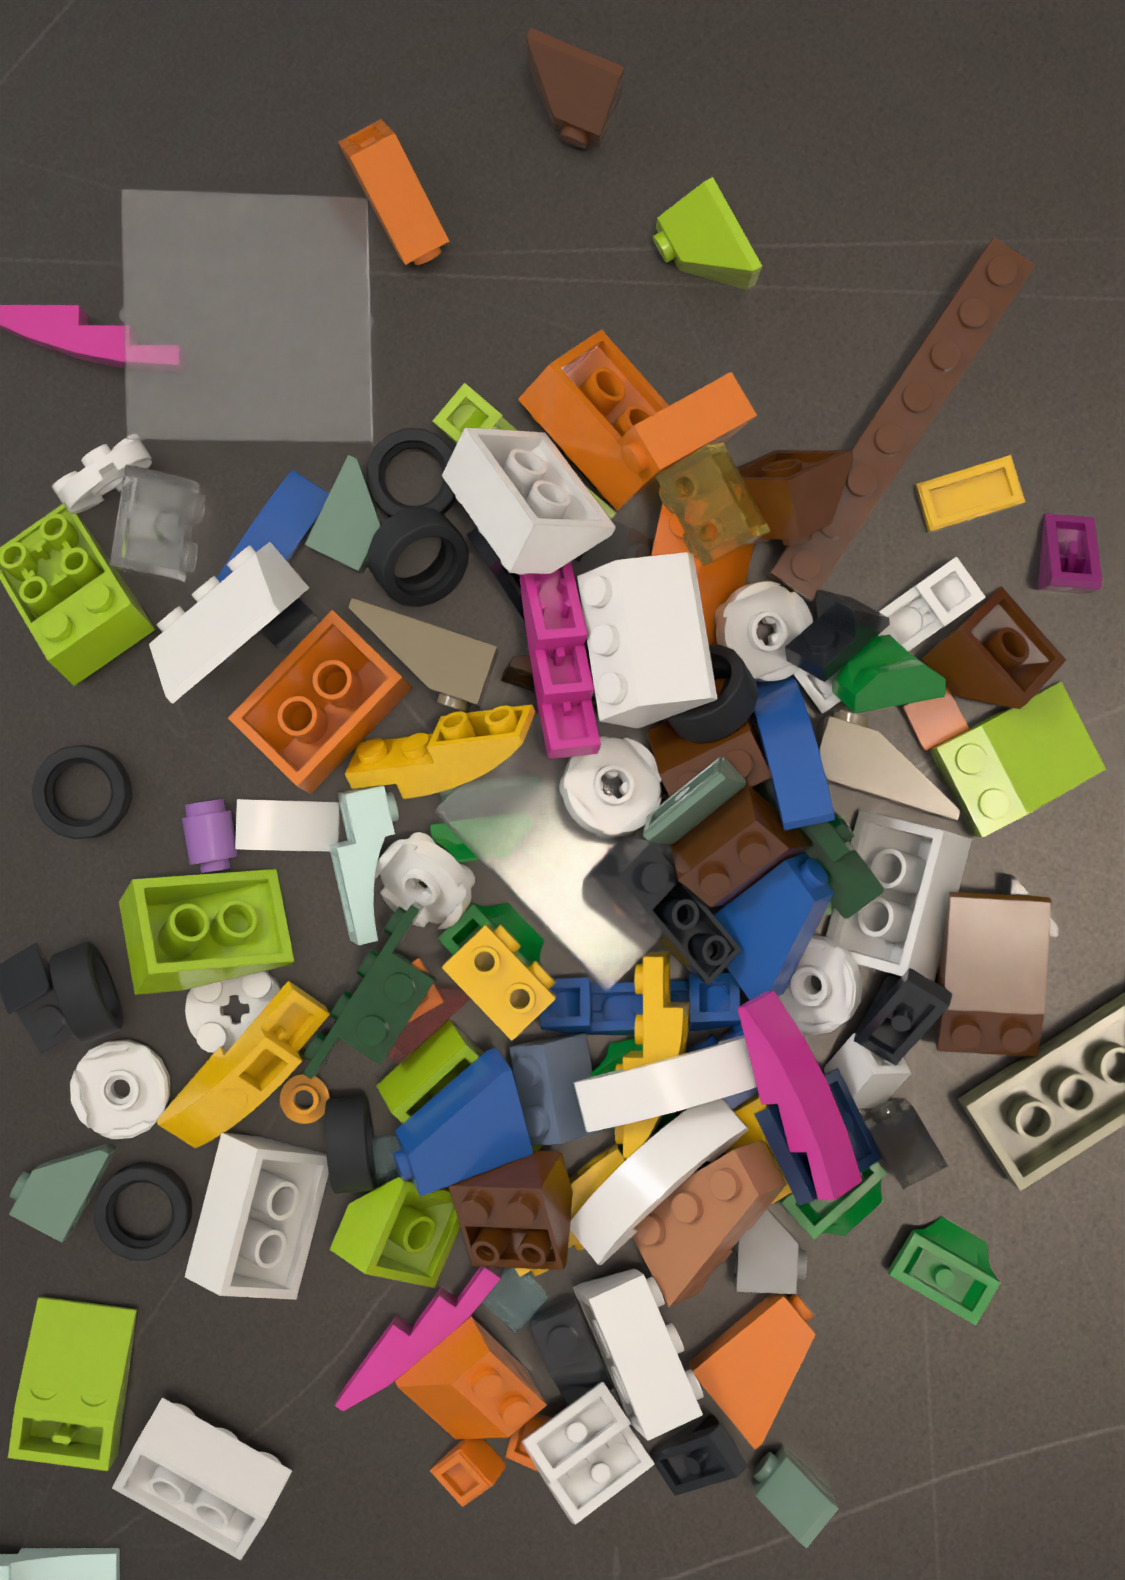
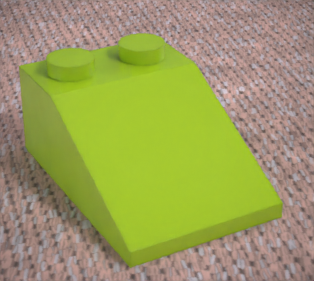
[929,681,1106,838]
[119,869,294,995]
[376,1019,543,1151]

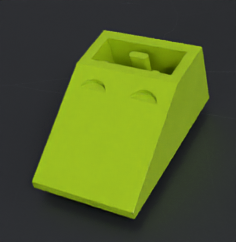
[0,504,155,686]
[8,1296,137,1471]

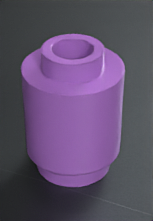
[182,799,239,873]

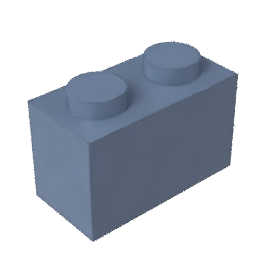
[509,1033,603,1145]

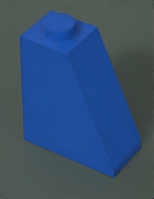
[714,852,834,1000]
[393,1047,534,1197]

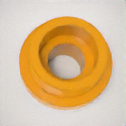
[280,1074,330,1124]

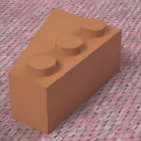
[632,1139,787,1307]

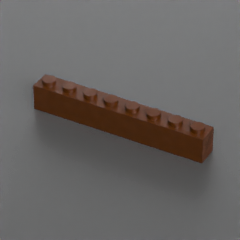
[767,237,1035,604]

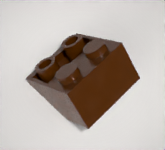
[448,1151,573,1270]

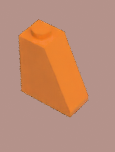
[338,119,449,265]
[618,372,757,484]
[689,1293,816,1449]

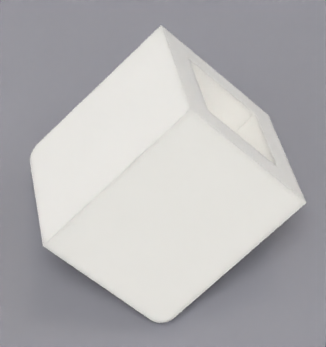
[824,1033,912,1109]

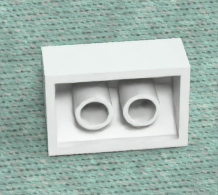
[442,428,616,575]
[149,542,309,704]
[577,552,717,729]
[826,810,972,982]
[185,1133,329,1300]
[572,1269,704,1441]
[112,1398,292,1560]

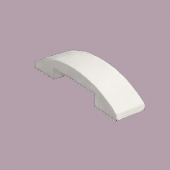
[794,557,985,714]
[573,1035,757,1132]
[570,1098,749,1265]

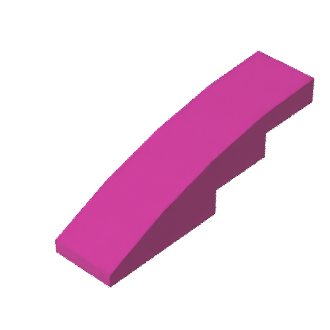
[0,305,186,374]
[519,561,601,759]
[738,991,862,1200]
[335,1266,502,1411]

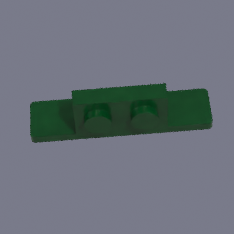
[755,782,884,919]
[303,902,437,1079]

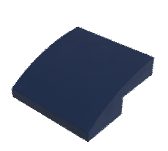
[754,1068,882,1206]

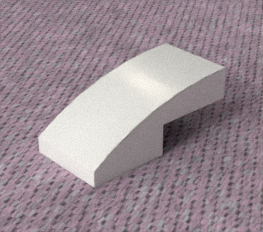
[235,799,340,851]

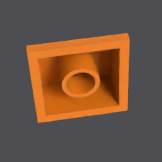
[395,1317,547,1440]

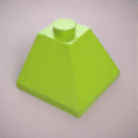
[653,177,762,290]
[329,1177,460,1288]

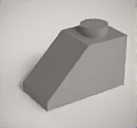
[733,1208,807,1294]

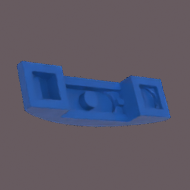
[217,470,329,662]
[751,675,835,830]
[540,973,741,1036]

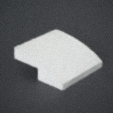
[521,1382,655,1524]

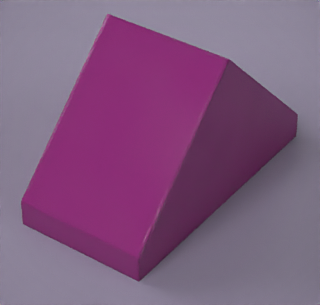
[1038,514,1103,594]

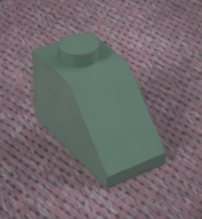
[305,455,382,575]
[9,1143,117,1243]
[752,1445,839,1548]

